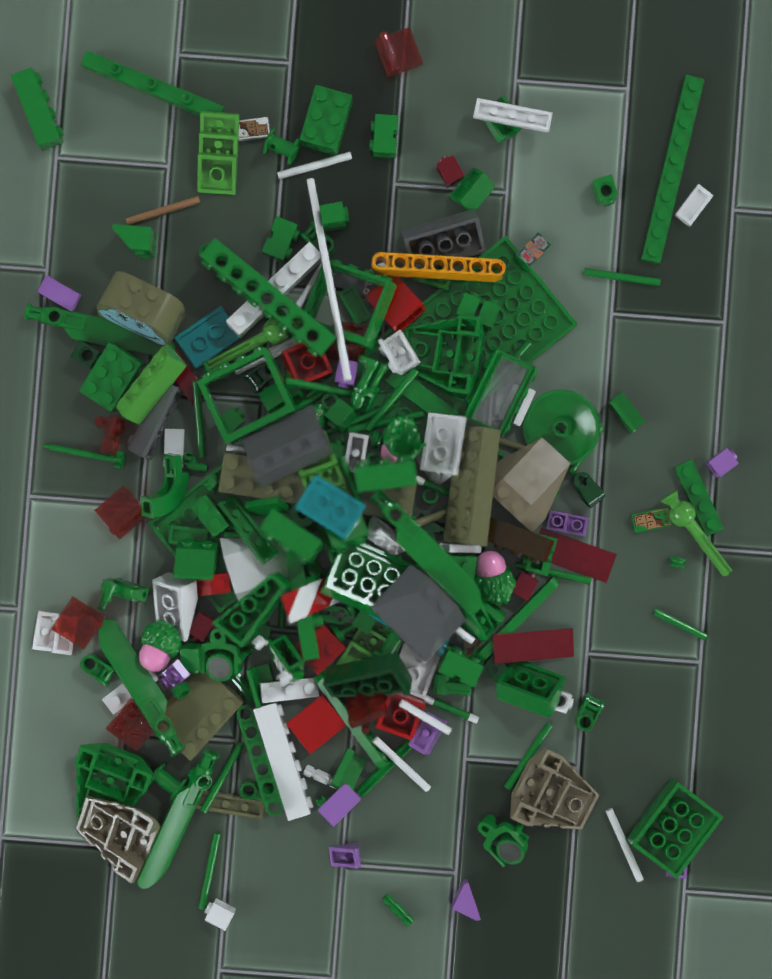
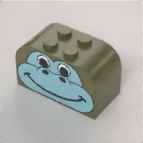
[97,271,185,347]

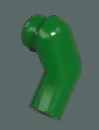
[183,451,208,473]

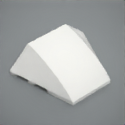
[220,538,289,601]

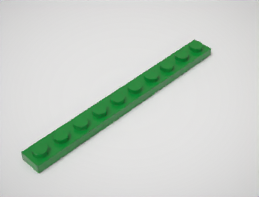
[641,75,705,264]

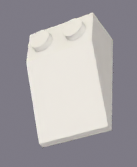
[152,572,198,642]

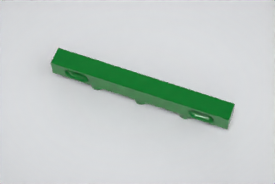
[81,50,226,116]
[280,508,324,661]

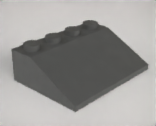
[242,405,334,488]

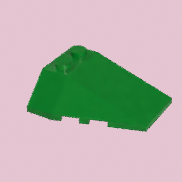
[404,315,484,394]
[75,743,153,818]

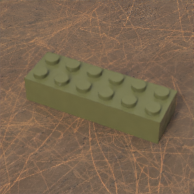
[444,427,500,547]

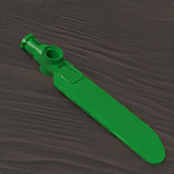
[24,303,175,356]
[369,489,482,614]
[99,619,186,757]
[136,749,220,889]

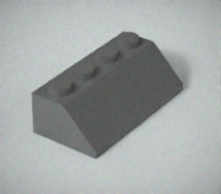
[400,209,486,269]
[127,385,183,460]

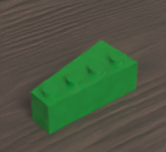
[212,572,293,648]

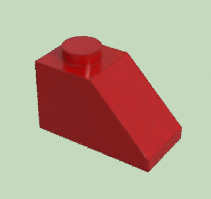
[193,572,233,596]

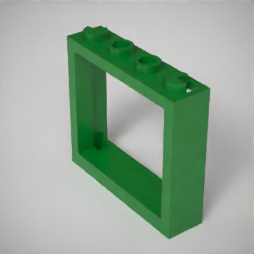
[299,259,397,350]
[197,346,298,446]

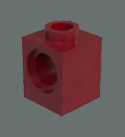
[436,155,464,188]
[513,570,539,601]
[189,611,215,643]

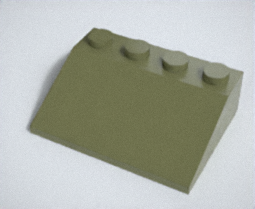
[158,671,245,761]

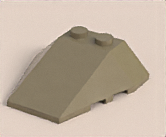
[493,438,570,532]
[510,748,599,829]
[76,796,160,883]

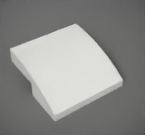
[32,610,78,655]

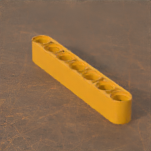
[371,252,506,282]

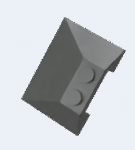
[370,565,466,663]

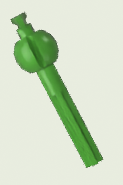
[207,318,300,370]
[661,490,732,576]

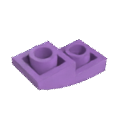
[37,275,82,312]
[546,510,589,537]
[159,660,190,691]

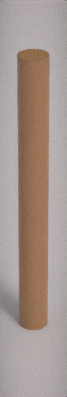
[126,196,201,225]

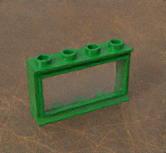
[459,346,537,437]

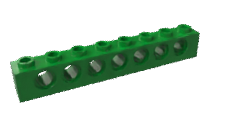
[200,238,336,358]

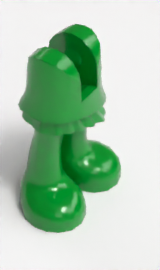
[349,354,389,413]

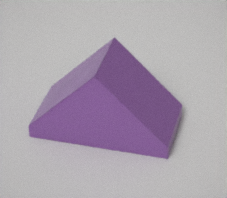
[329,842,361,869]
[452,878,481,921]

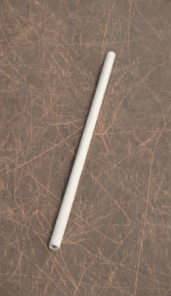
[307,178,352,381]

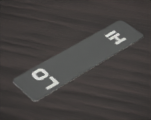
[332,271,378,296]

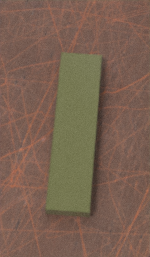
[196,790,265,820]

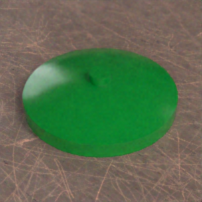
[523,389,600,465]

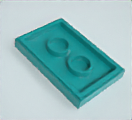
[174,306,243,370]
[295,474,366,540]

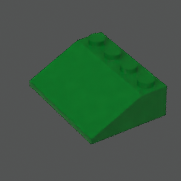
[320,543,416,619]
[626,777,723,879]

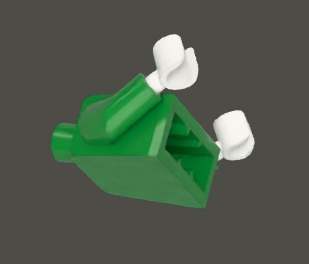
[251,635,304,686]

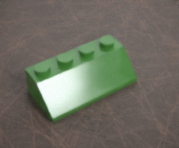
[116,344,187,425]

